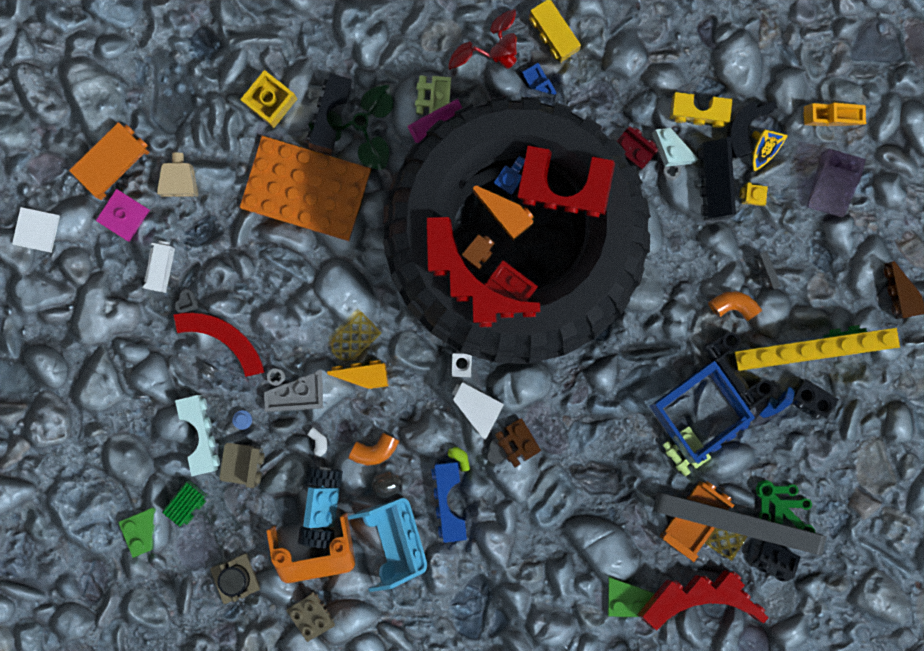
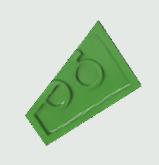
[608,576,655,617]

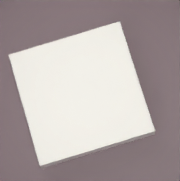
[12,207,60,253]

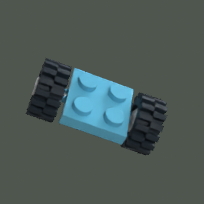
[298,467,343,548]

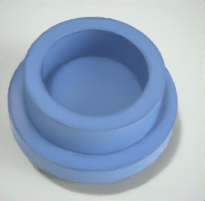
[233,410,252,430]

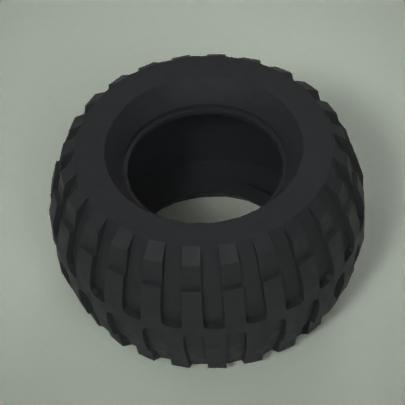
[383,96,651,364]

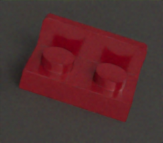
[617,126,658,170]

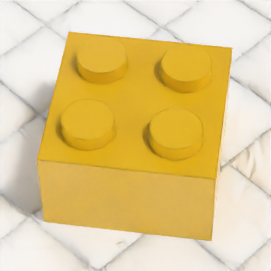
[240,70,297,128]

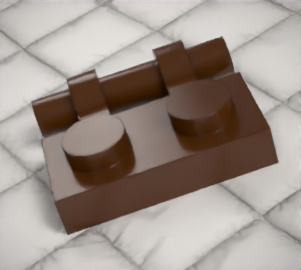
[495,418,541,468]

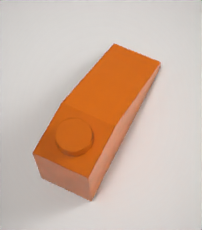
[472,186,534,240]

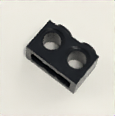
[792,379,839,420]

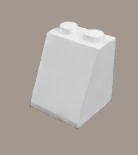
[452,382,504,439]

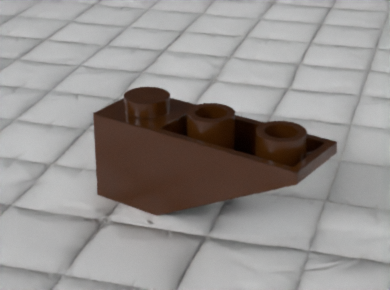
[884,261,924,319]

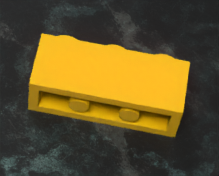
[529,0,581,63]

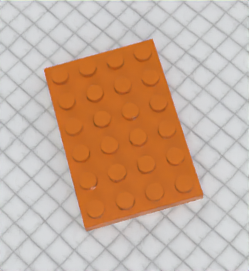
[240,136,372,242]

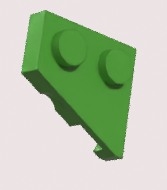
[118,507,156,558]

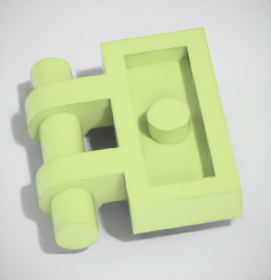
[415,75,451,115]
[662,426,711,476]

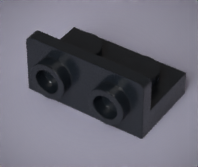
[752,541,800,582]

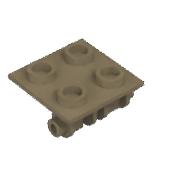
[286,592,335,642]

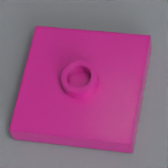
[96,189,150,242]

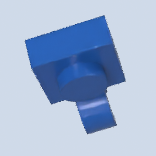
[494,156,525,196]

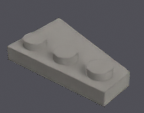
[264,370,324,412]

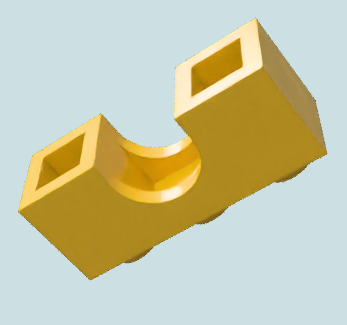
[669,92,732,128]

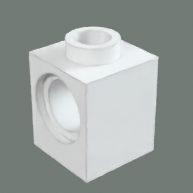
[452,350,472,377]

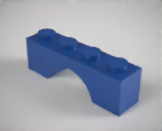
[431,461,467,543]

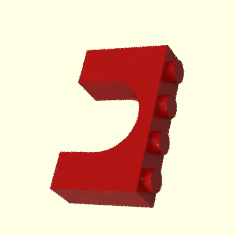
[518,146,615,218]

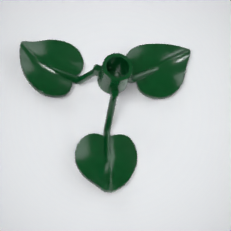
[308,85,393,170]

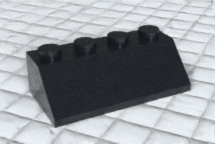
[697,137,736,221]

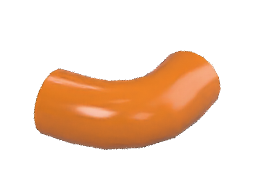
[708,291,762,321]
[348,433,400,466]

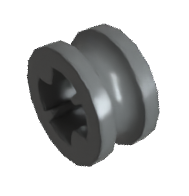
[199,362,218,379]

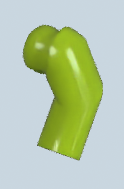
[447,447,470,472]

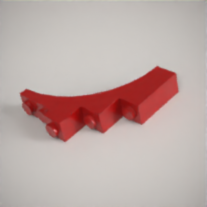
[427,217,541,327]
[637,570,769,631]

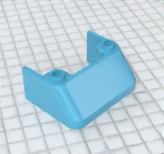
[347,498,427,592]

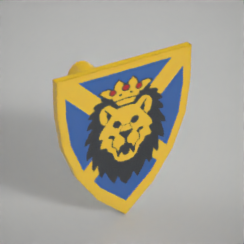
[752,129,788,172]

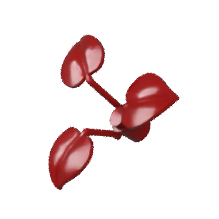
[448,9,517,70]

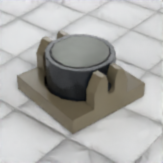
[210,553,261,604]

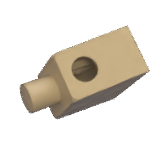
[157,153,198,197]

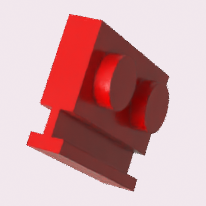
[485,261,538,302]

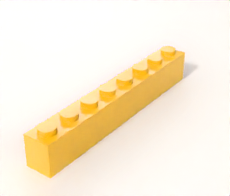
[734,328,900,371]

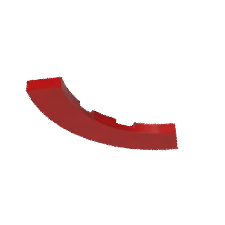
[173,313,265,377]

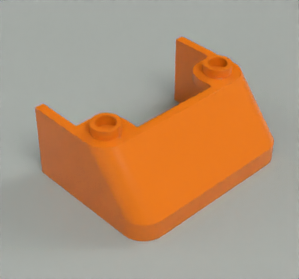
[267,513,355,583]

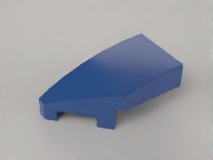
[521,63,556,95]
[759,387,795,418]

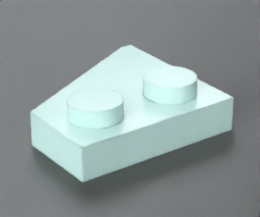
[652,128,698,167]

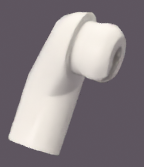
[307,427,327,456]

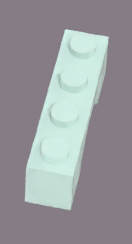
[175,395,220,476]

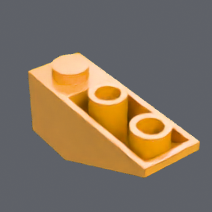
[327,360,389,389]

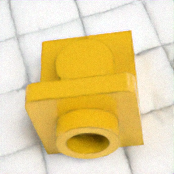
[739,182,768,206]

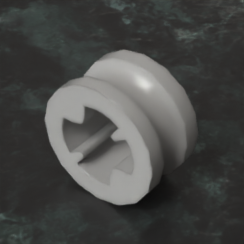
[663,165,681,181]
[267,369,285,386]

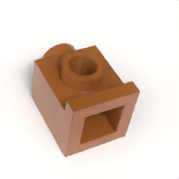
[462,234,495,271]

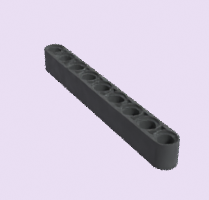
[653,492,827,556]

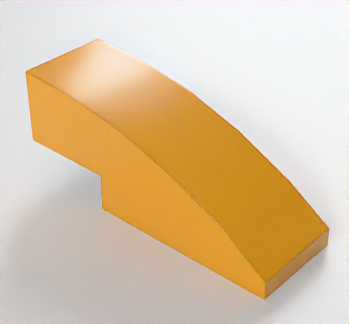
[804,103,866,126]

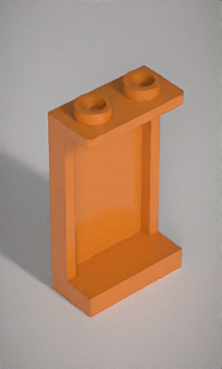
[69,122,150,200]
[659,481,735,562]

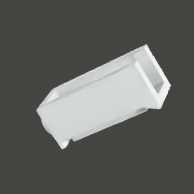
[142,241,175,293]

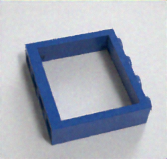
[649,361,755,464]

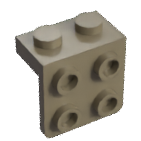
[219,443,265,488]

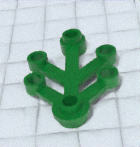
[755,480,816,533]

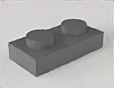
[755,251,781,291]

